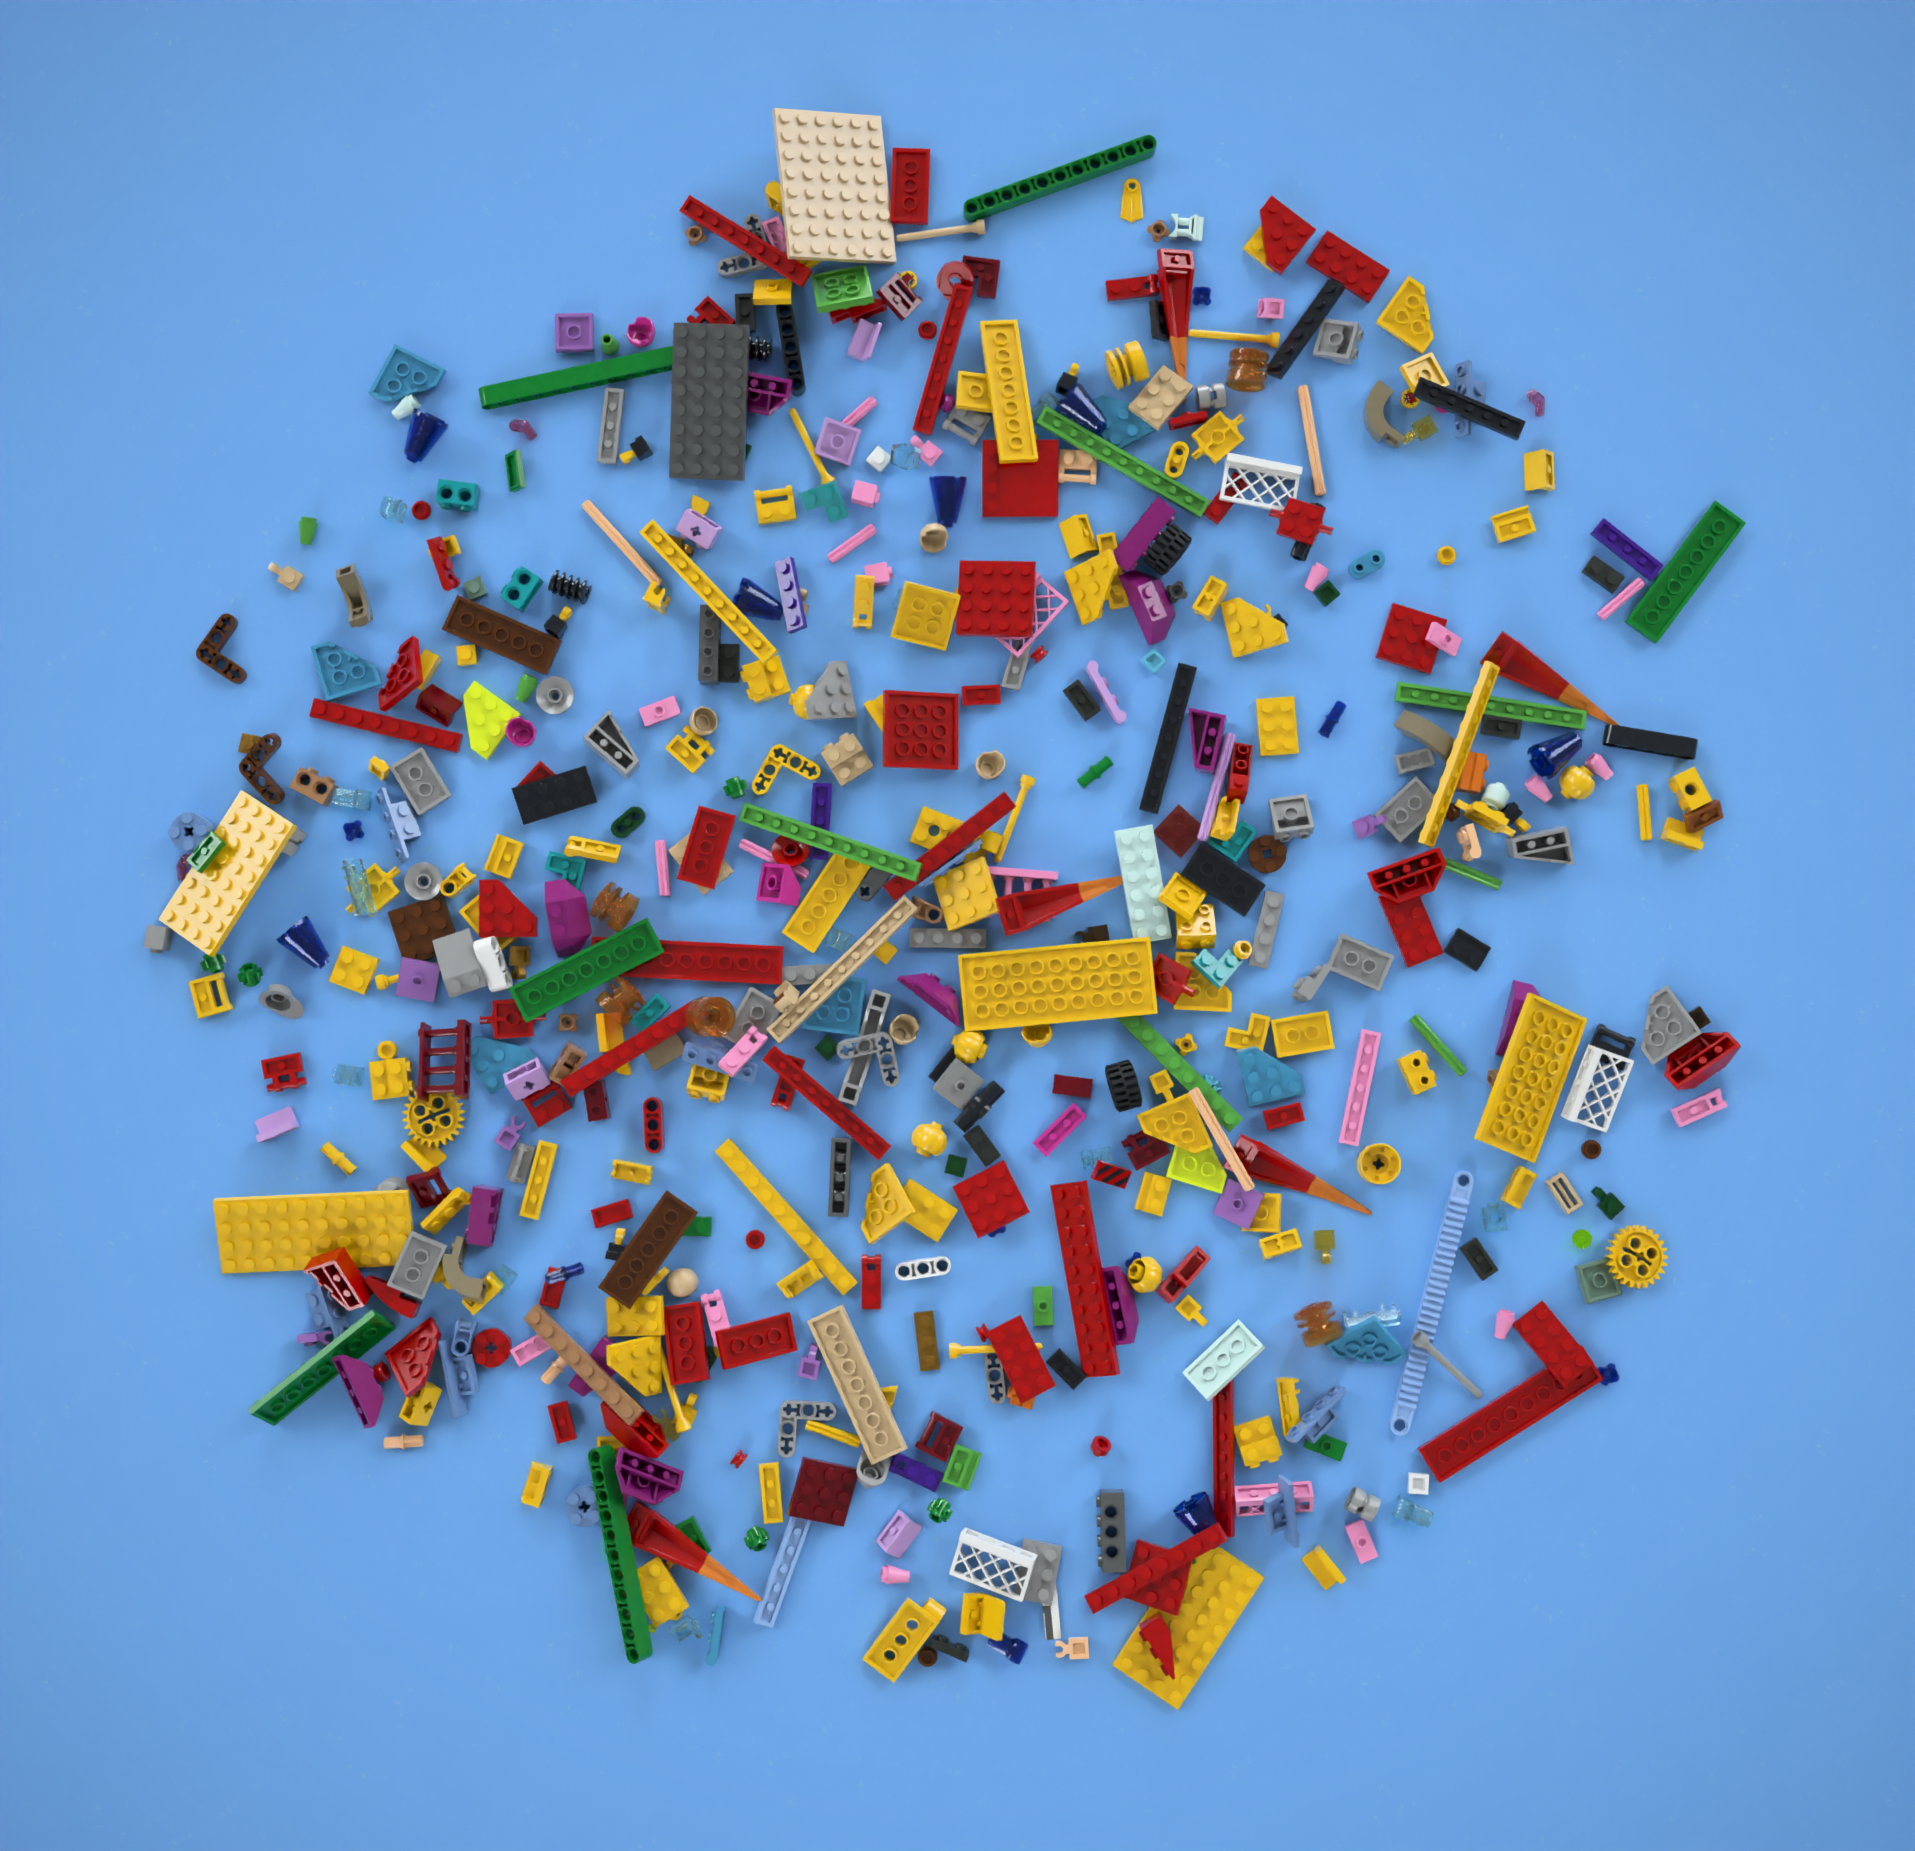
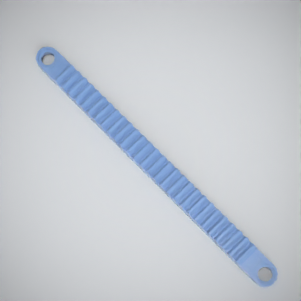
[1389,1171,1474,1436]

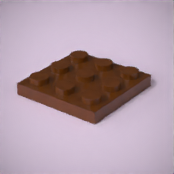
[387,894,456,961]

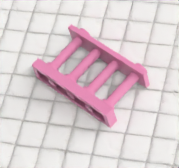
[988,866,1058,922]

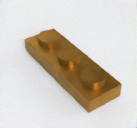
[914,1310,940,1371]

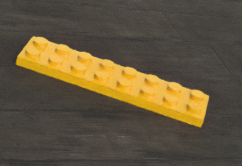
[979,320,1038,464]

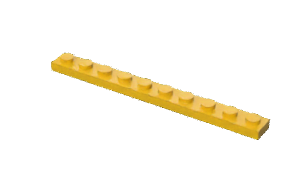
[639,519,779,665]
[1418,661,1500,848]
[715,1138,858,1295]

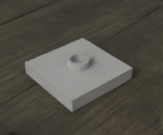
[932,1058,985,1111]

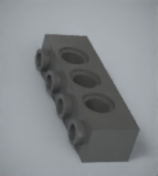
[698,605,721,685]
[828,1137,852,1217]
[1096,1489,1126,1573]

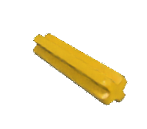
[1636,784,1652,841]
[805,1420,861,1448]

